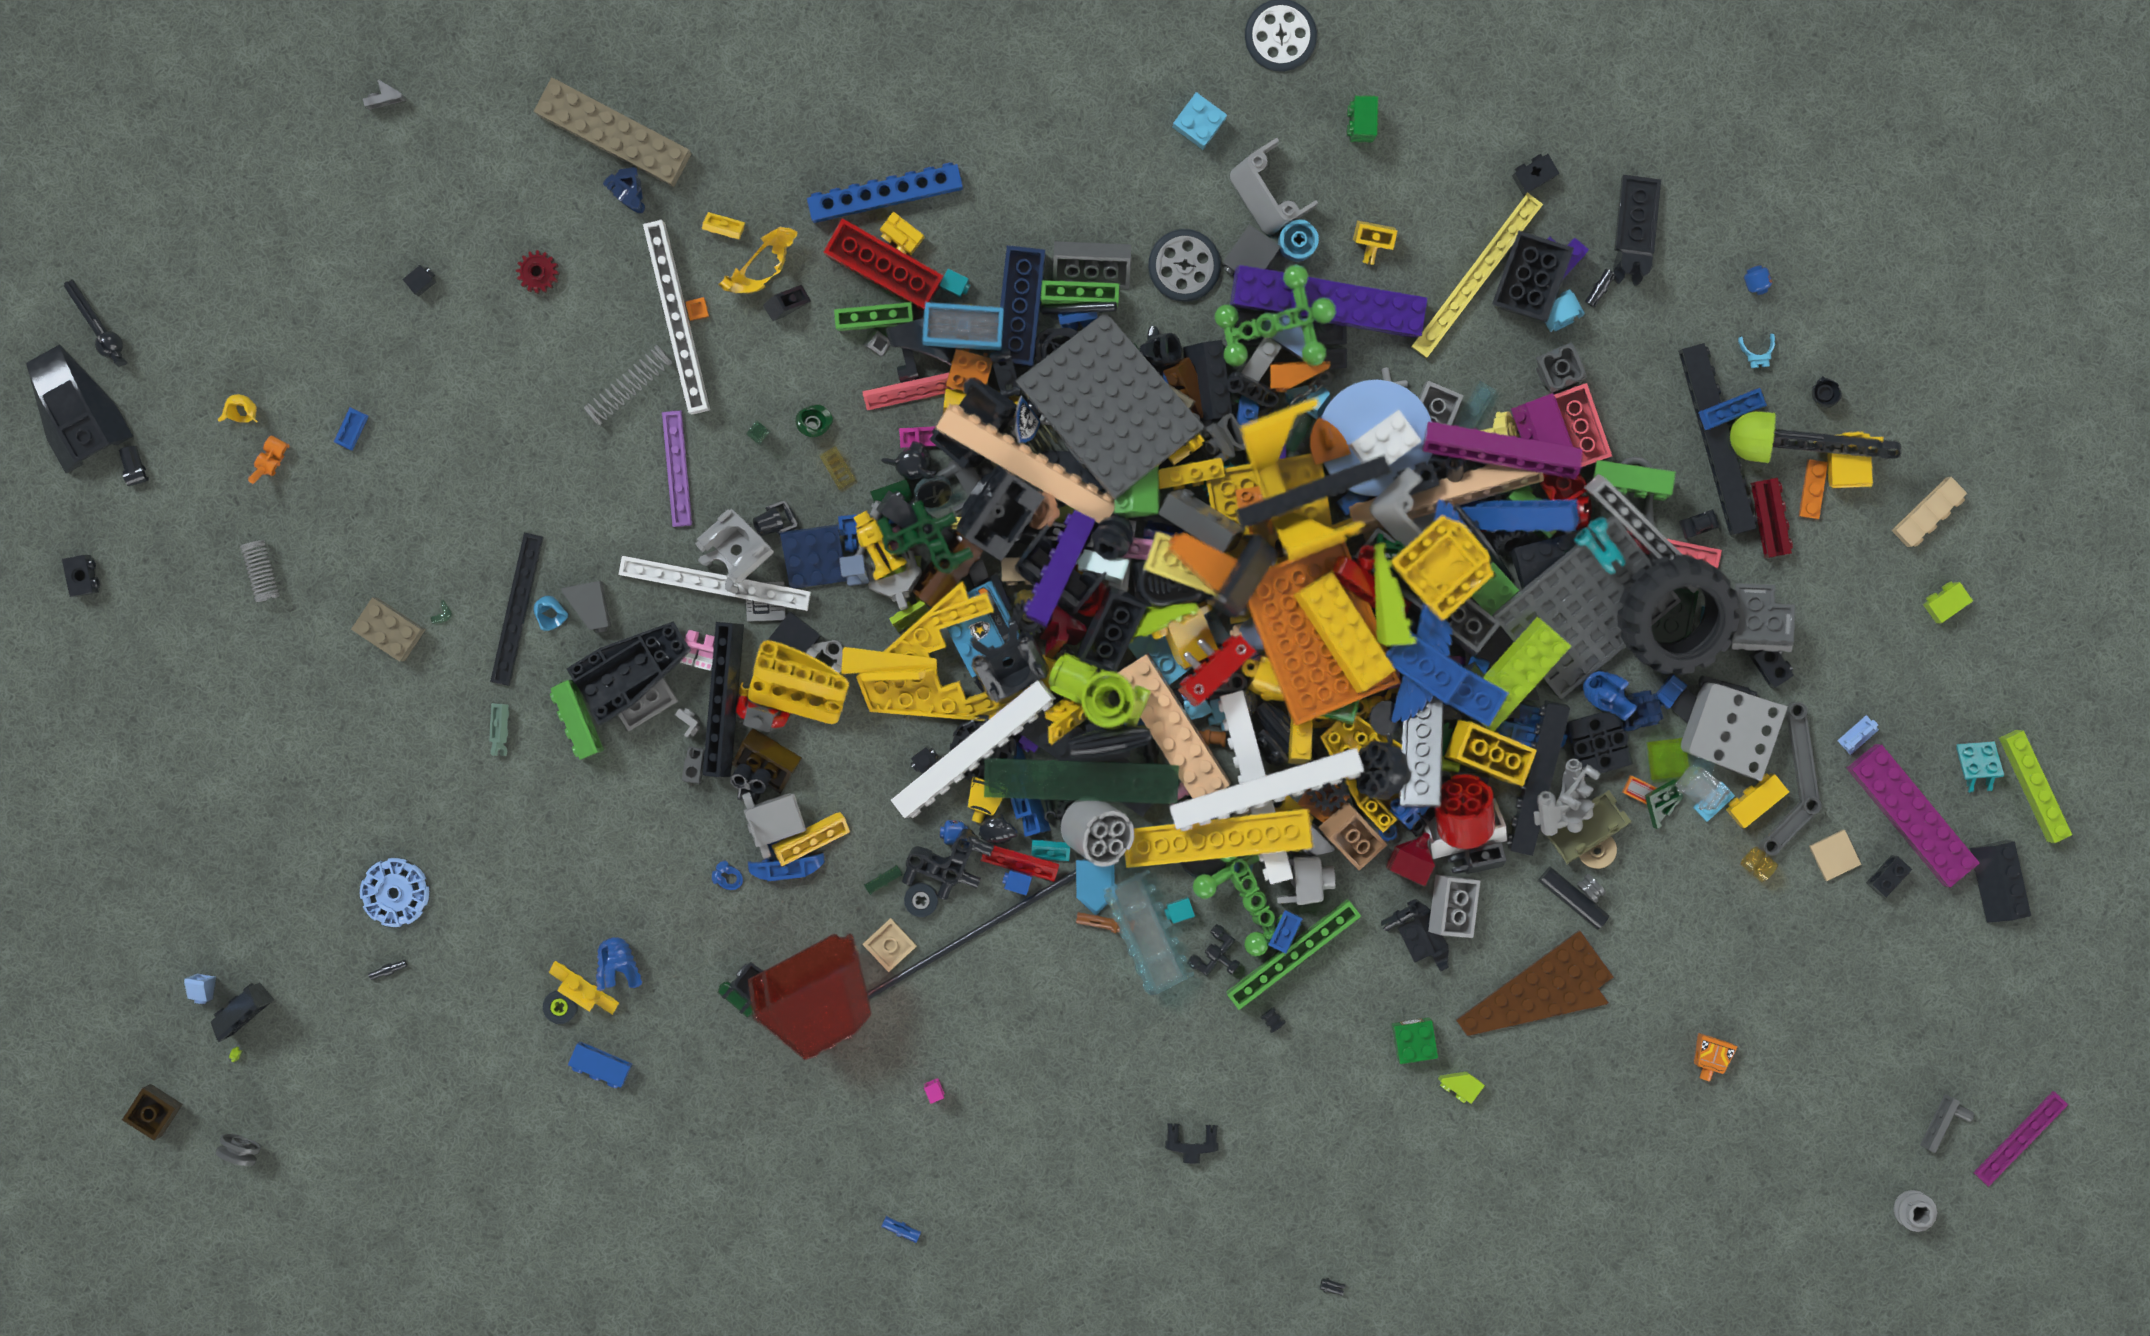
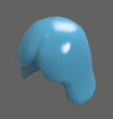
[534,596,568,631]

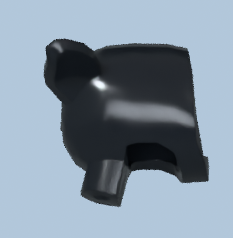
[1140,326,1182,376]
[881,441,936,480]

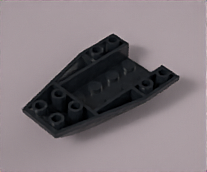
[26,344,134,474]
[566,621,691,726]

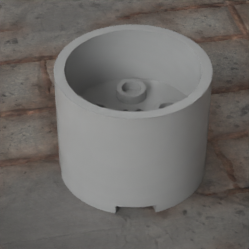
[1061,796,1134,866]

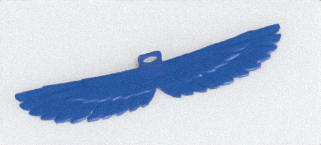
[1392,499,1463,723]

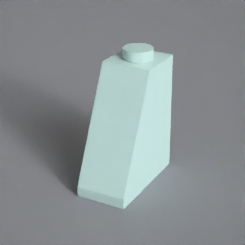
[1076,549,1129,585]

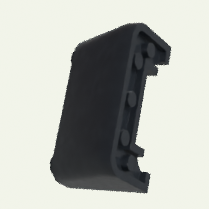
[929,378,1017,469]

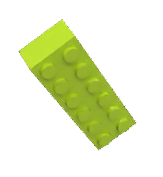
[1479,616,1571,732]

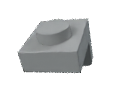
[675,708,700,738]

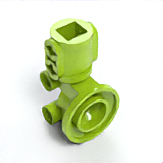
[1049,653,1151,727]

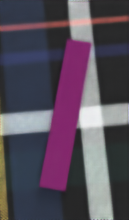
[1973,1091,2068,1187]

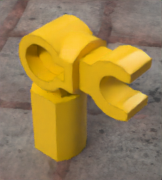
[1168,435,1205,466]

